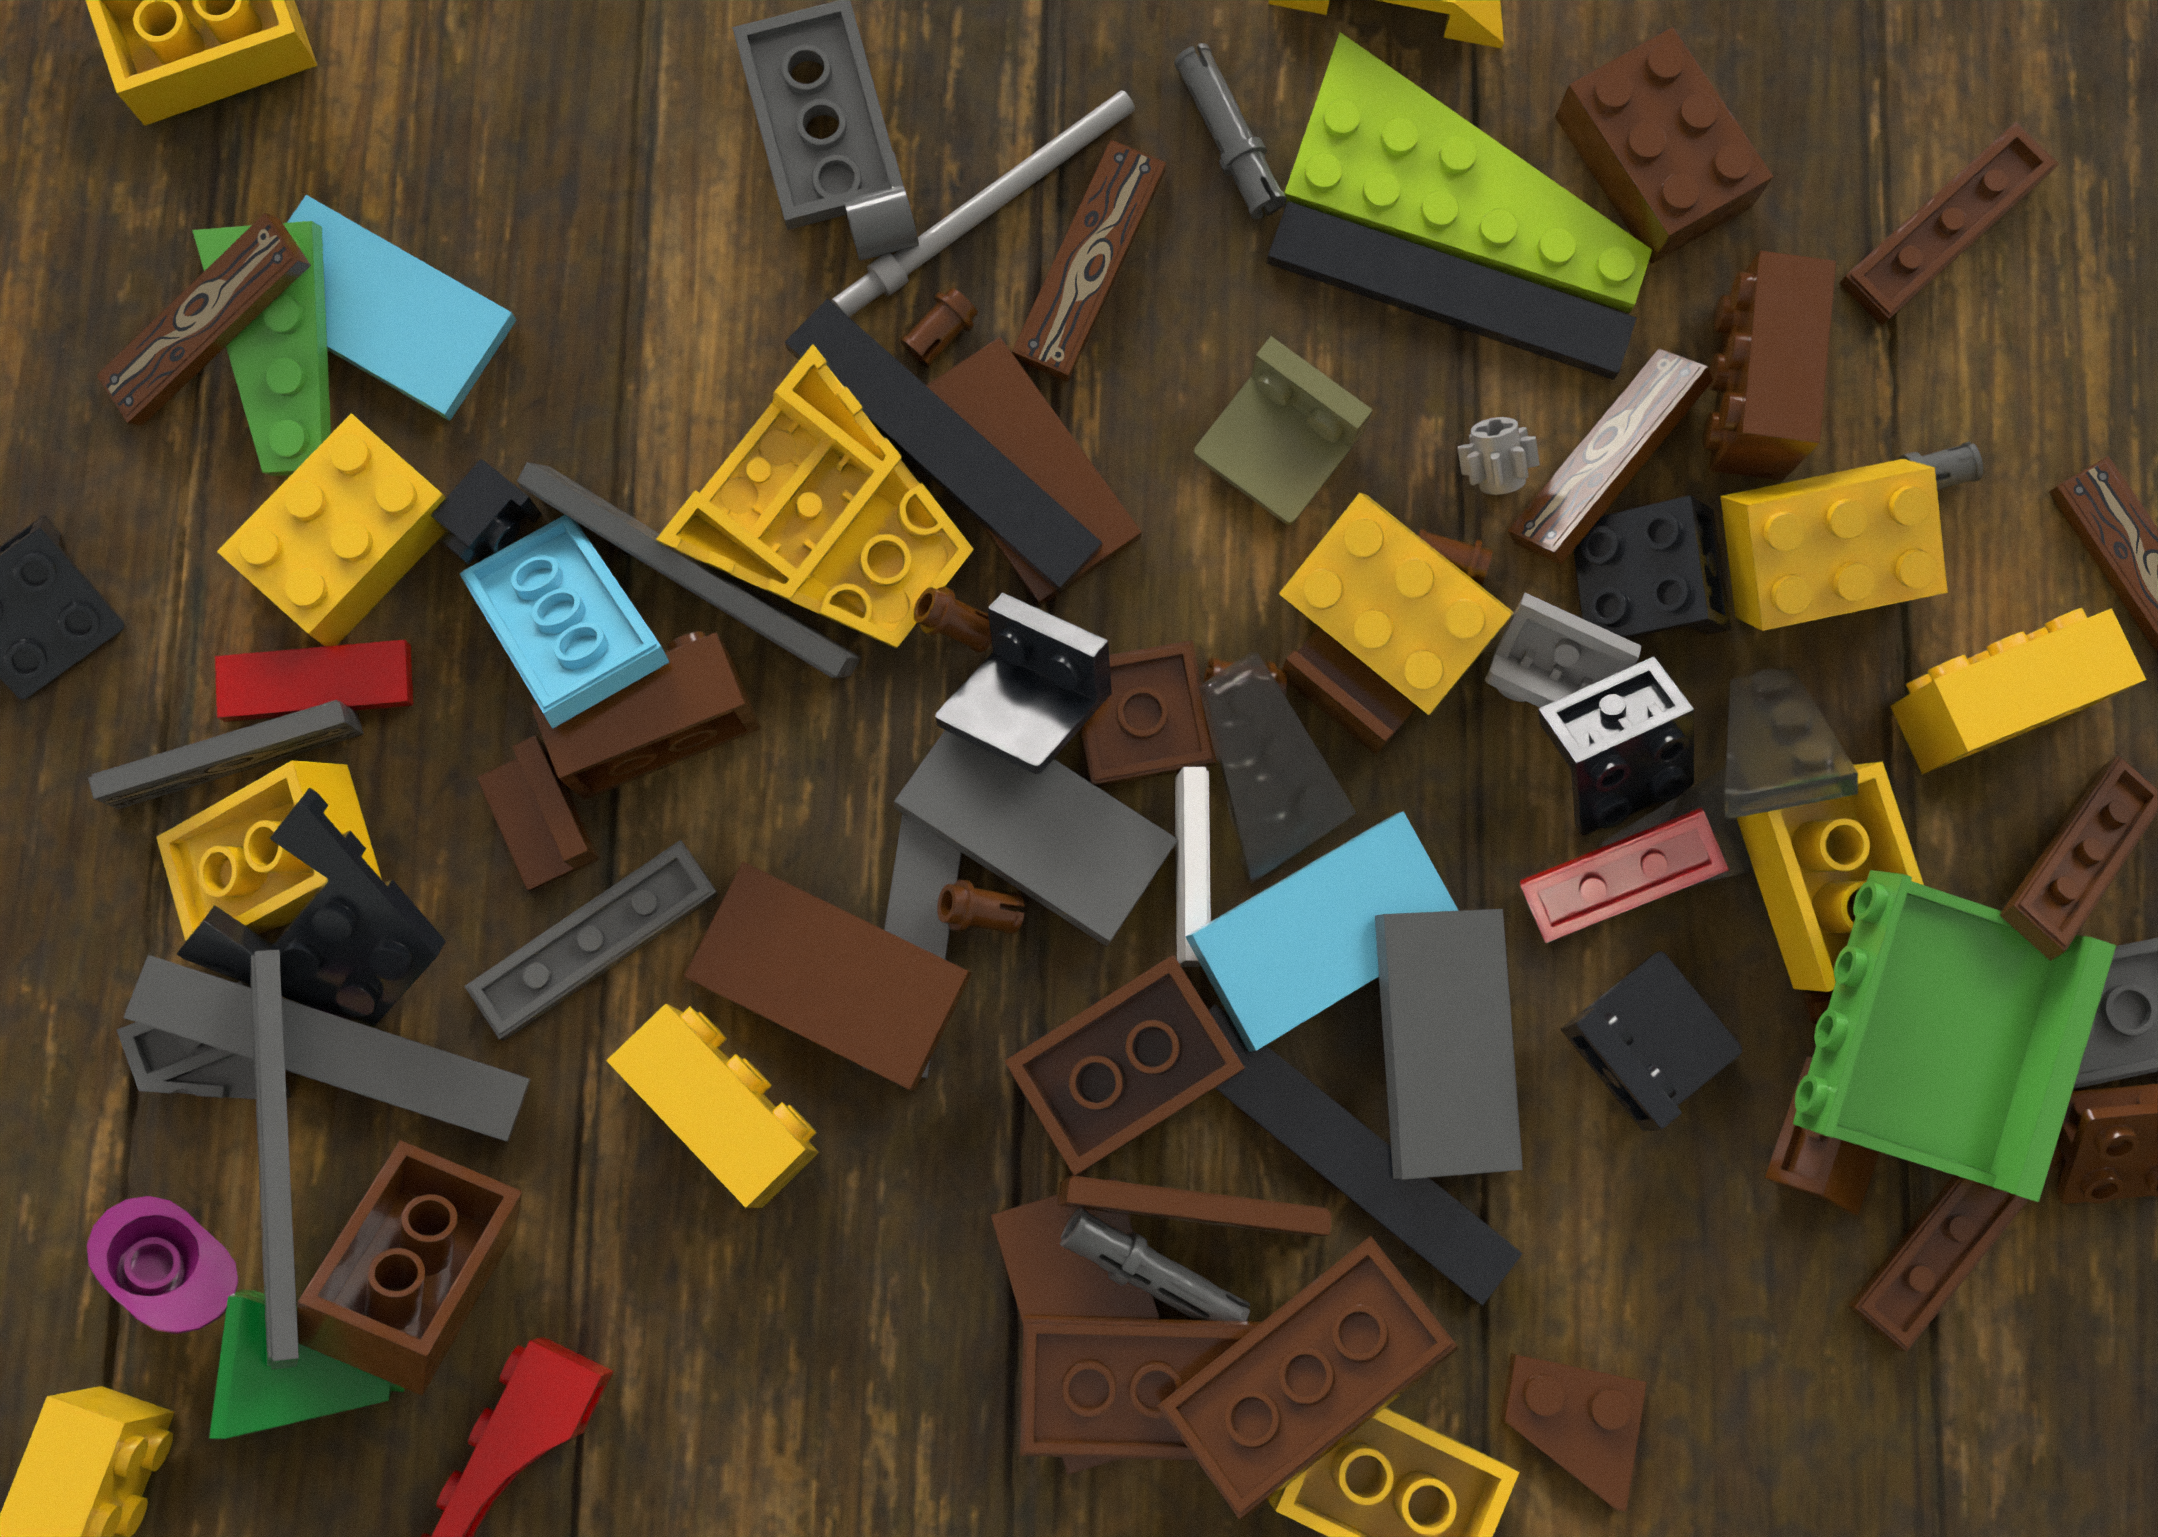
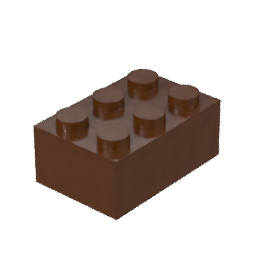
[1555,27,1774,264]
[1703,251,1836,481]
[531,631,761,800]
[1004,955,1246,1176]
[297,1140,522,1396]

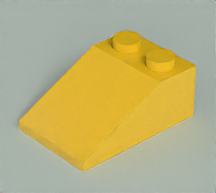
[156,760,382,941]

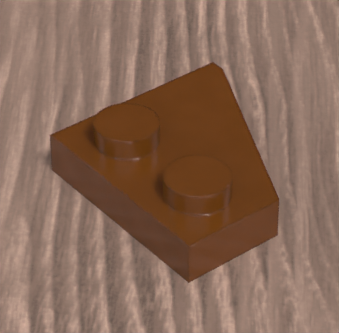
[1500,1353,1647,1512]

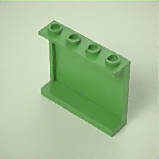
[1793,870,2116,1202]

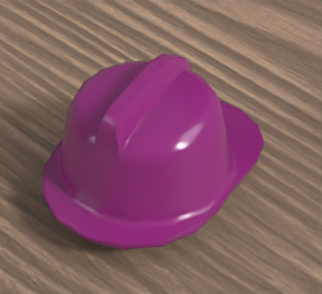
[87,1196,239,1334]

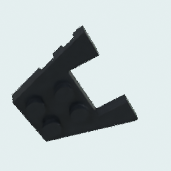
[177,787,446,1028]

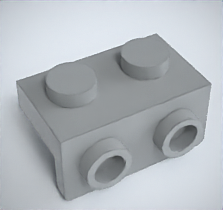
[1485,593,1642,708]

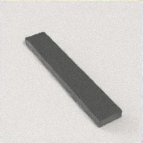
[517,462,861,678]
[250,950,299,1370]
[123,955,531,1141]

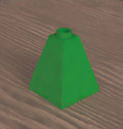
[209,1289,405,1439]

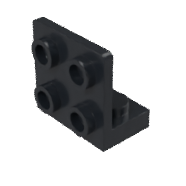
[1573,495,1731,638]
[0,514,124,699]
[936,592,1112,774]
[1539,656,1694,835]
[1560,951,1742,1132]

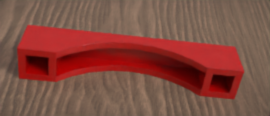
[421,1337,614,1537]

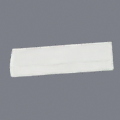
[1175,767,1211,967]

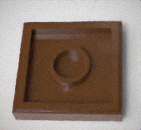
[1081,640,1217,787]

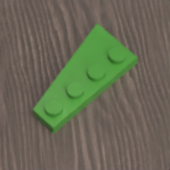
[192,221,331,476]

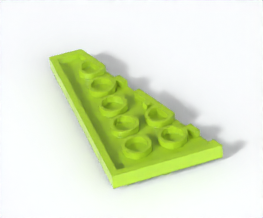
[1284,32,1652,314]

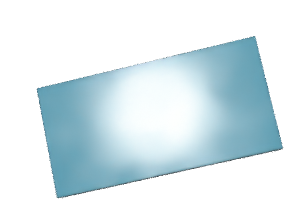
[287,195,517,421]
[460,515,669,729]
[1185,811,1459,1052]

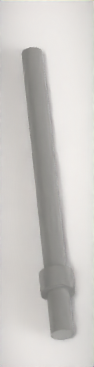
[832,90,1135,317]

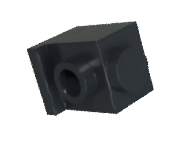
[431,459,542,565]

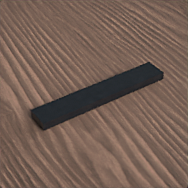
[1266,201,1637,380]
[785,298,1103,593]
[1209,1004,1523,1306]

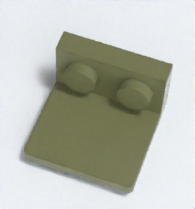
[1194,336,1373,526]

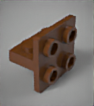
[2057,1084,2158,1204]

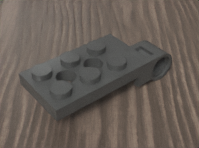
[732,0,919,261]

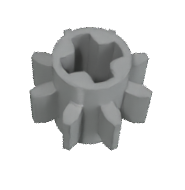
[1457,417,1540,495]

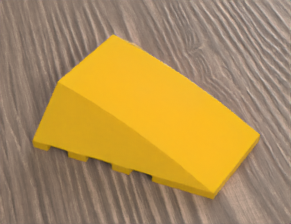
[656,344,974,649]

